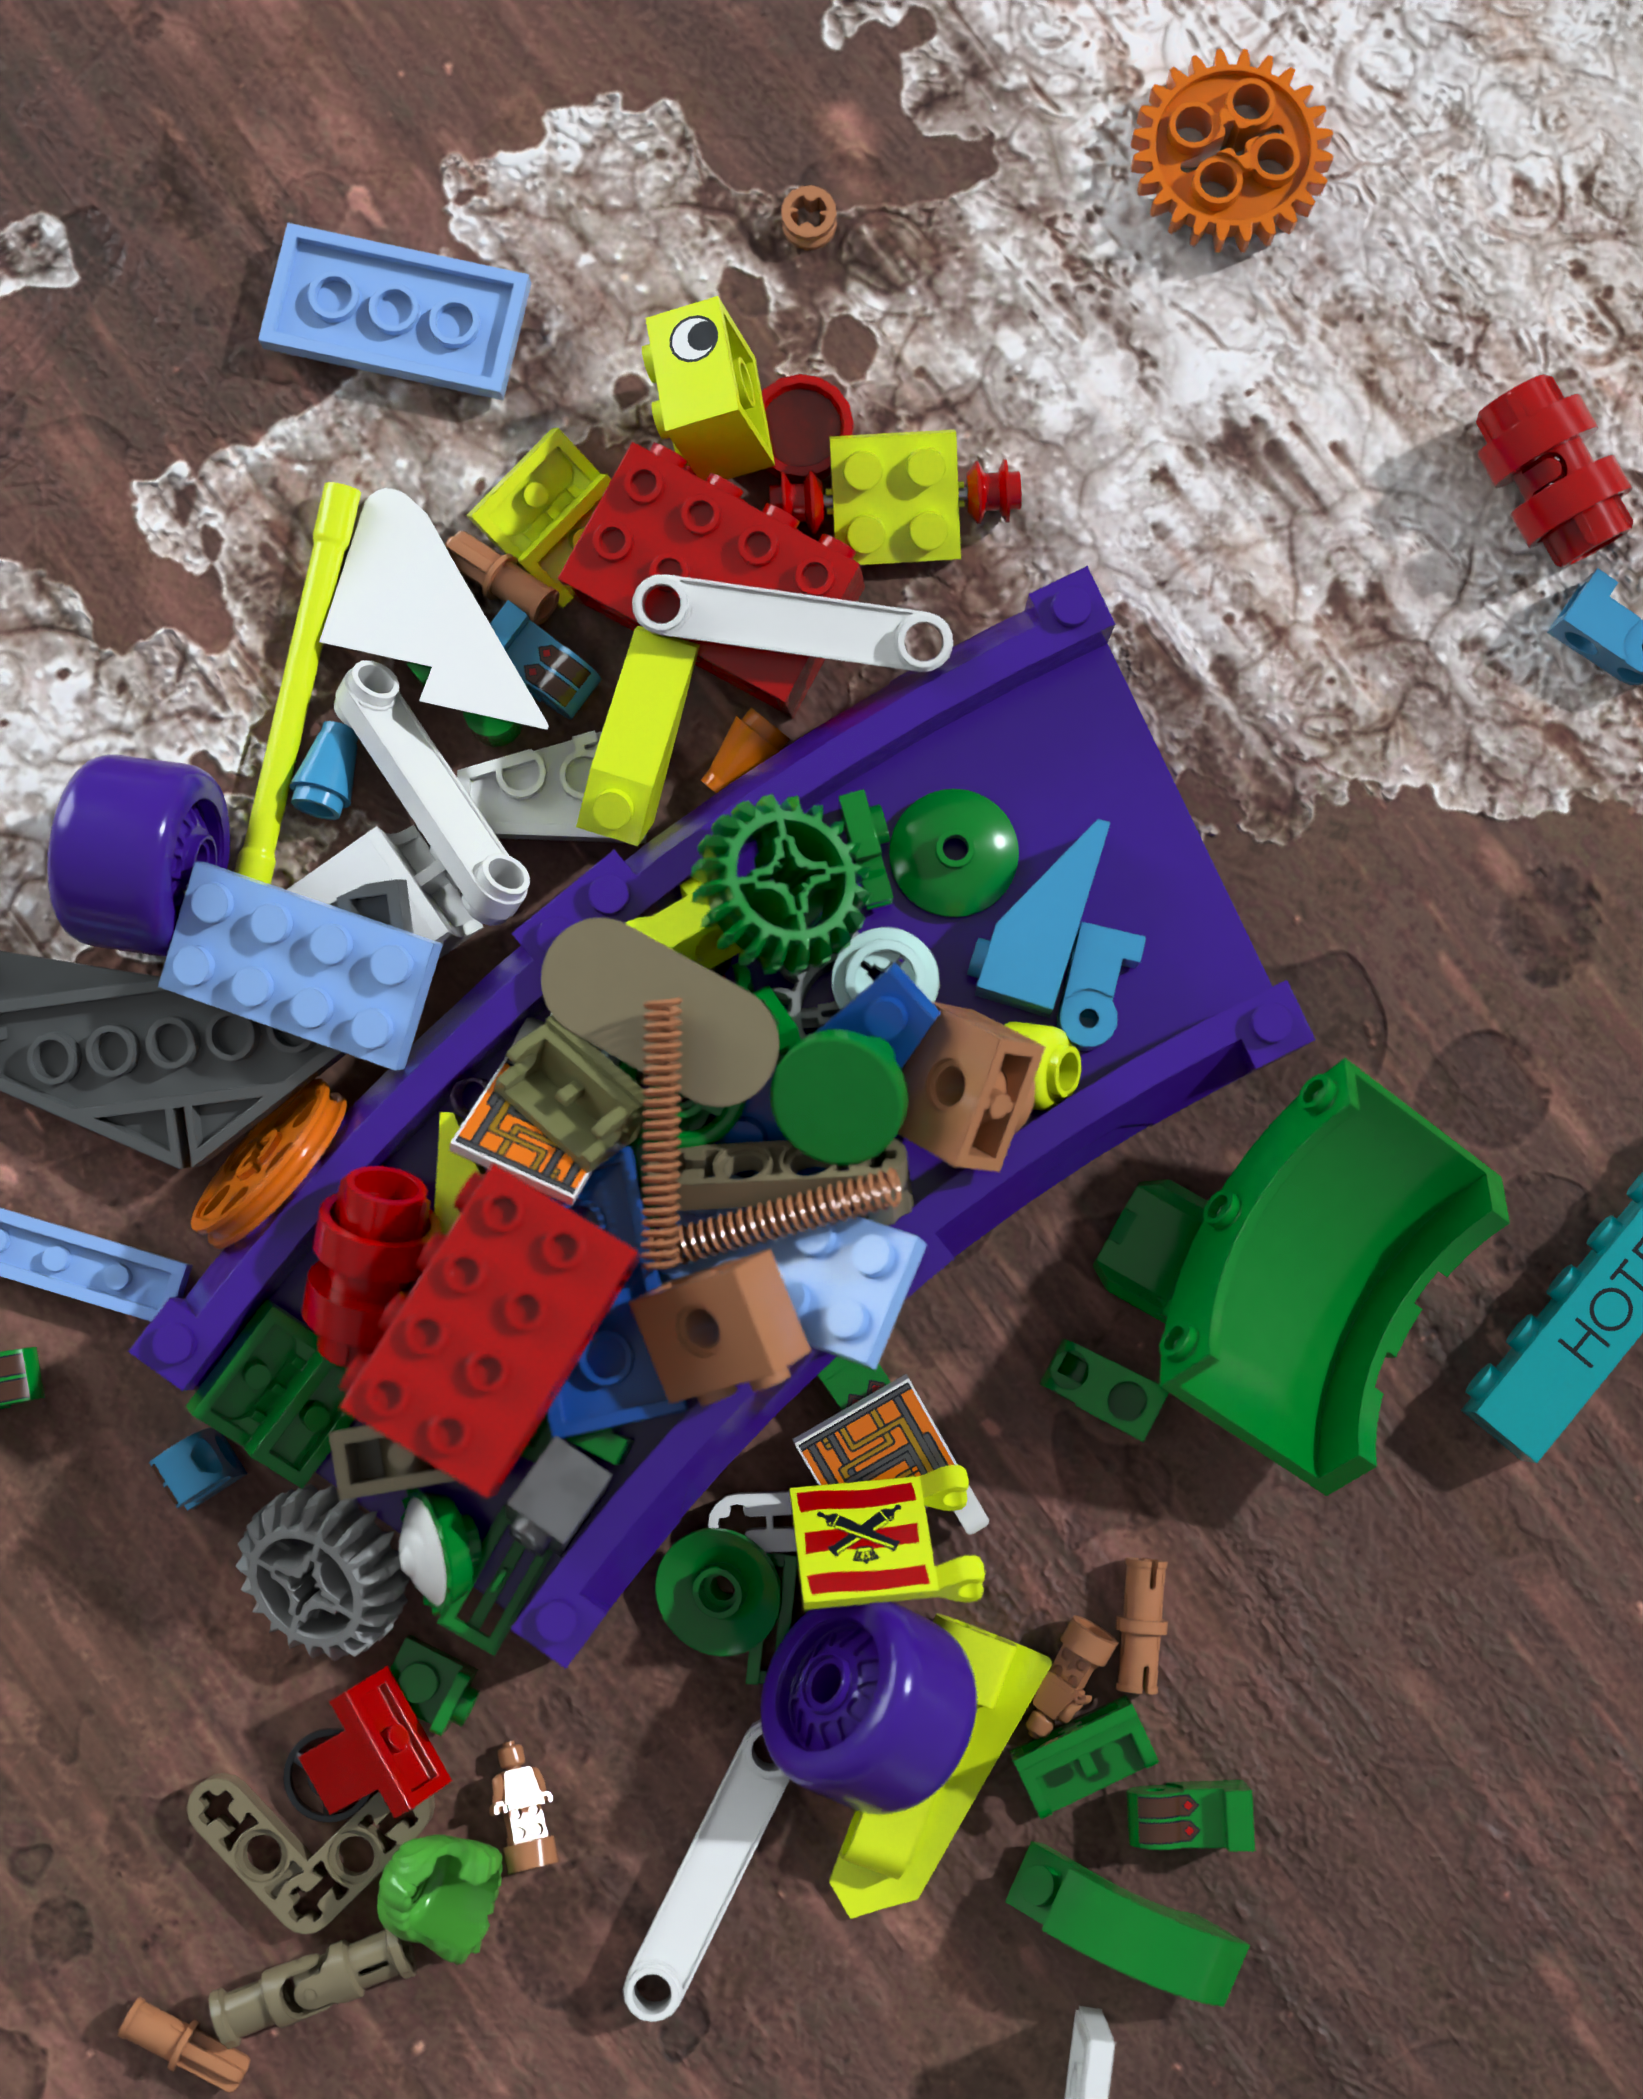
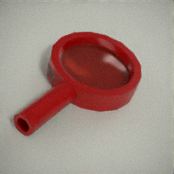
[685,374,854,484]

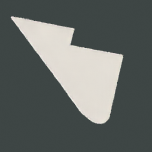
[319,488,549,730]

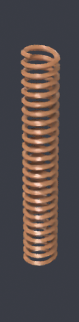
[640,996,683,1270]
[648,1167,901,1270]

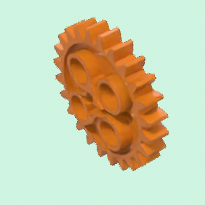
[1130,49,1334,253]

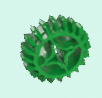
[690,794,872,975]

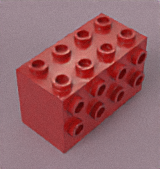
[558,442,865,718]
[339,1163,640,1498]

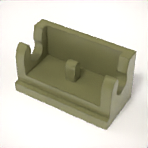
[494,1015,650,1173]

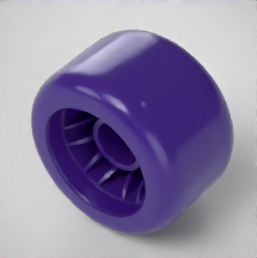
[47,755,230,956]
[761,1601,977,1815]

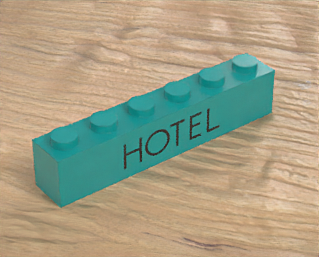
[1461,1172,1643,1463]

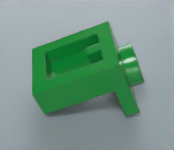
[390,1635,480,1737]

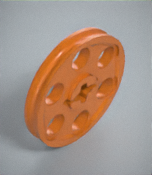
[191,1078,347,1249]

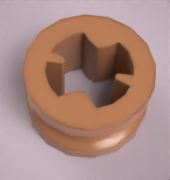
[781,185,837,250]

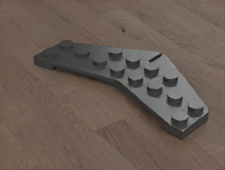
[0,879,413,1169]

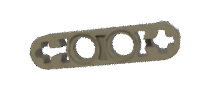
[647,1138,914,1226]

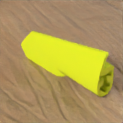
[829,1613,1052,1919]

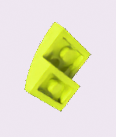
[466,428,611,608]

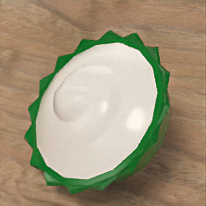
[399,1487,482,1616]

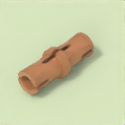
[1115,1557,1168,1694]

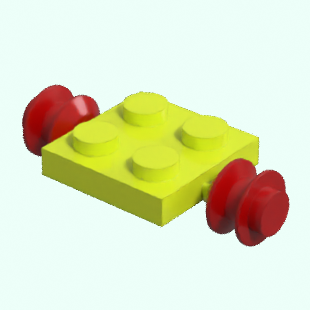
[769,429,1022,565]

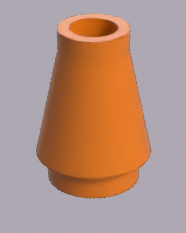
[701,707,790,794]

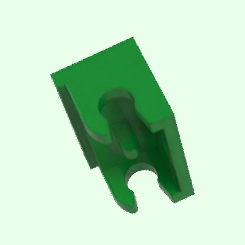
[1009,1695,1159,1820]

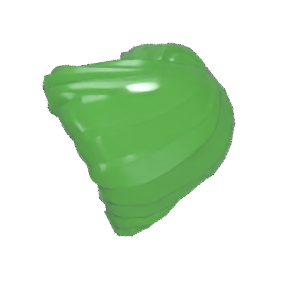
[377,1834,503,1965]

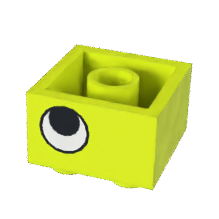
[642,296,775,481]

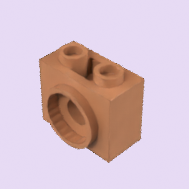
[897,1002,1046,1172]
[629,1249,811,1406]

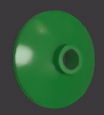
[889,789,1019,918]
[655,1528,782,1657]

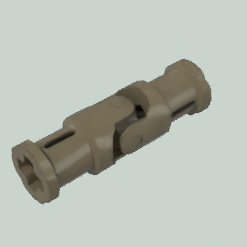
[209,1929,417,2050]

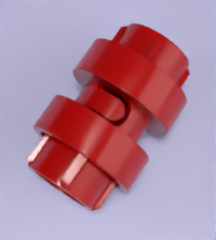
[1476,374,1633,568]
[302,1166,441,1368]

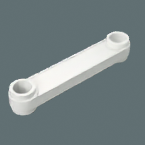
[632,574,953,672]
[334,660,530,926]
[623,1719,790,2022]

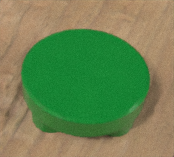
[770,1029,908,1165]

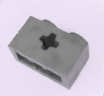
[506,1436,612,1557]

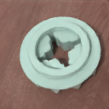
[832,927,939,1009]

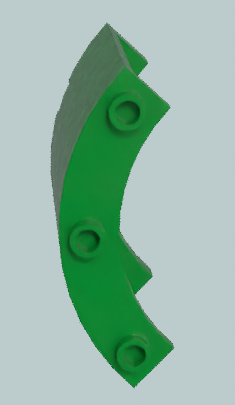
[1159,1058,1510,1497]

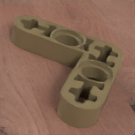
[187,1773,435,1935]

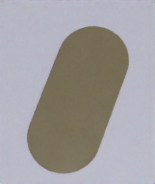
[541,918,779,1107]

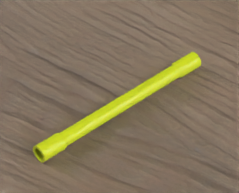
[234,482,361,884]

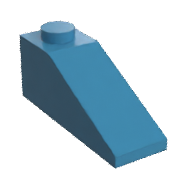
[967,819,1111,1018]

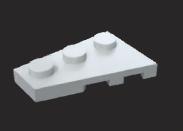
[457,730,647,843]

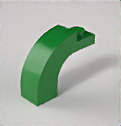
[1005,1841,1250,2007]

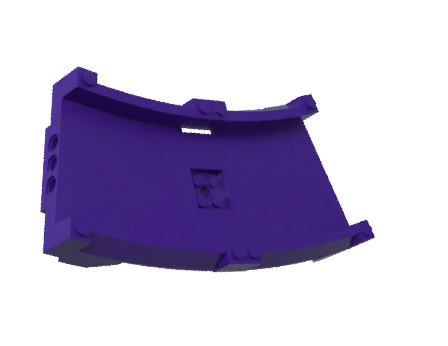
[128,566,1316,1669]

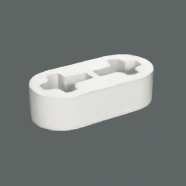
[708,1490,796,1552]

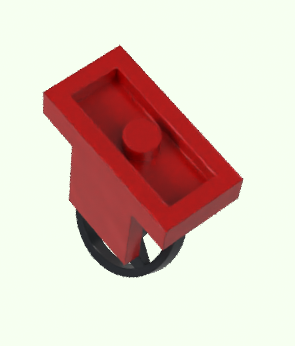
[283,1666,452,1823]

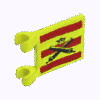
[790,1465,985,1610]

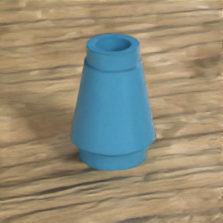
[289,721,359,820]

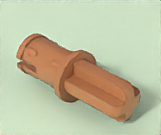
[445,531,560,625]
[118,1997,251,2093]

